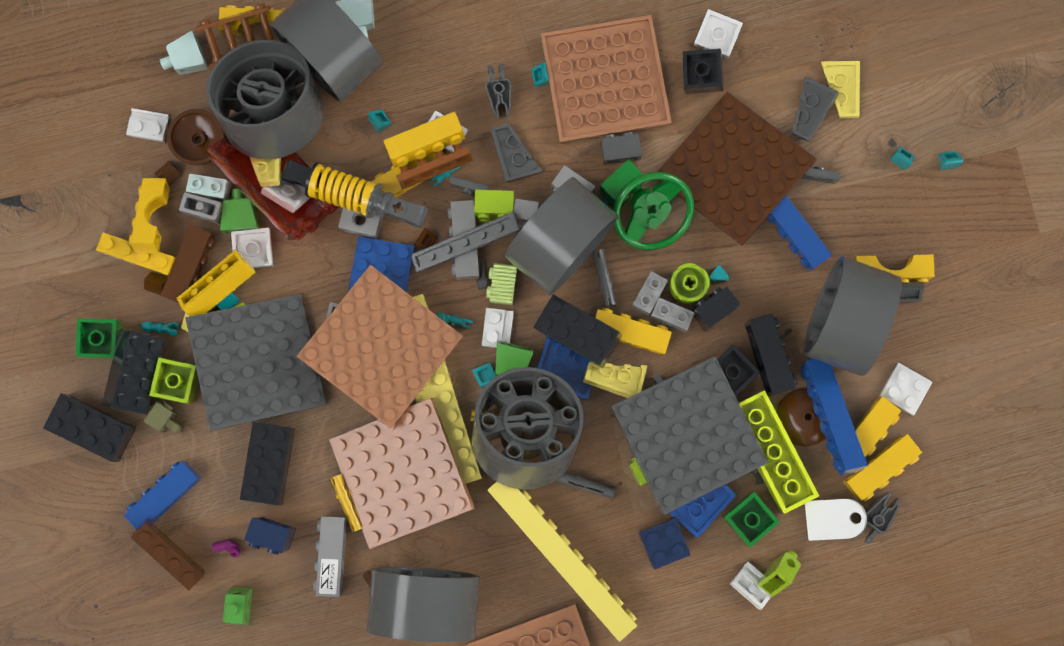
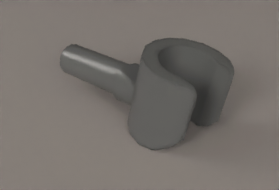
[476,262,488,290]

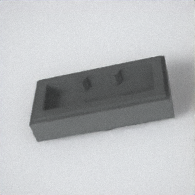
[801,167,840,184]
[450,176,489,195]
[899,282,924,302]

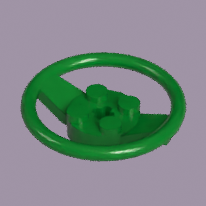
[613,172,694,251]

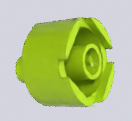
[669,263,710,304]

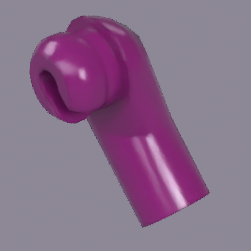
[212,539,241,558]

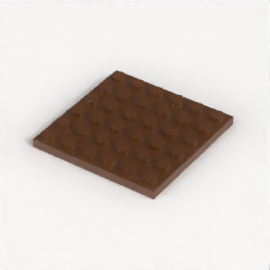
[657,92,817,246]

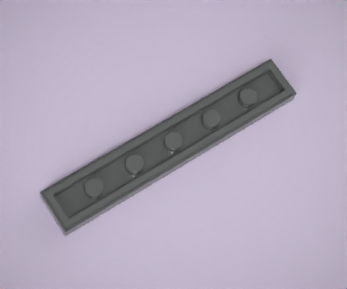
[411,212,521,273]

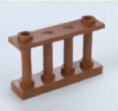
[196,3,277,71]
[383,143,473,190]

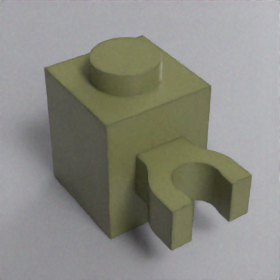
[143,401,183,433]

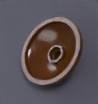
[167,109,225,165]
[776,388,825,446]

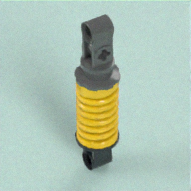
[280,160,429,228]

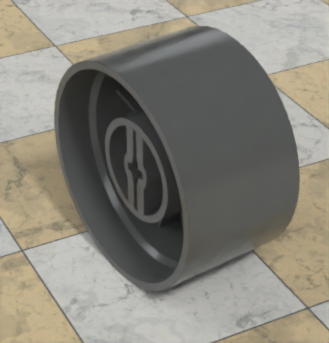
[269,0,383,103]
[206,40,324,160]
[505,177,619,296]
[803,256,902,376]
[471,367,584,490]
[366,567,480,642]

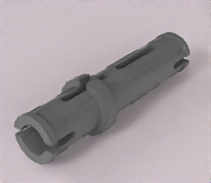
[592,249,617,308]
[556,472,616,499]

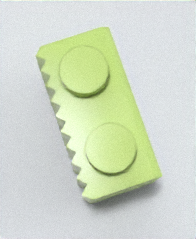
[486,263,517,305]

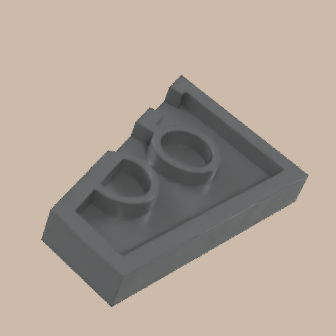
[792,76,839,143]
[491,123,542,183]

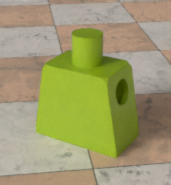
[757,550,801,597]

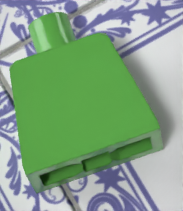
[220,189,260,234]
[495,341,533,375]
[223,586,252,625]

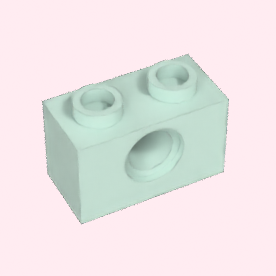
[186,174,232,202]

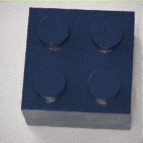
[244,516,296,555]
[638,517,691,570]

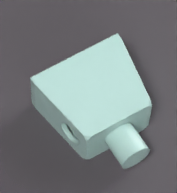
[335,0,374,39]
[160,31,209,75]

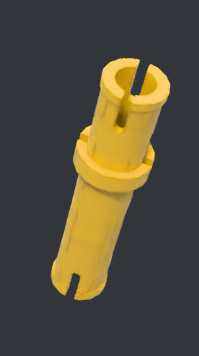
[330,474,363,532]

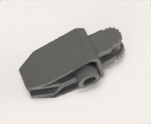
[485,63,511,118]
[858,492,900,544]

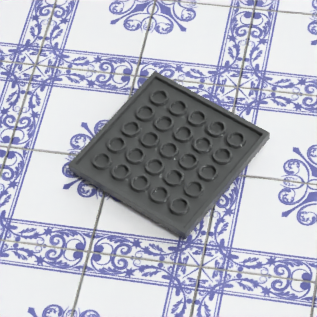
[185,294,326,432]
[610,356,768,515]

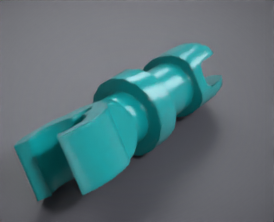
[430,165,463,187]
[436,312,473,329]
[141,321,180,336]

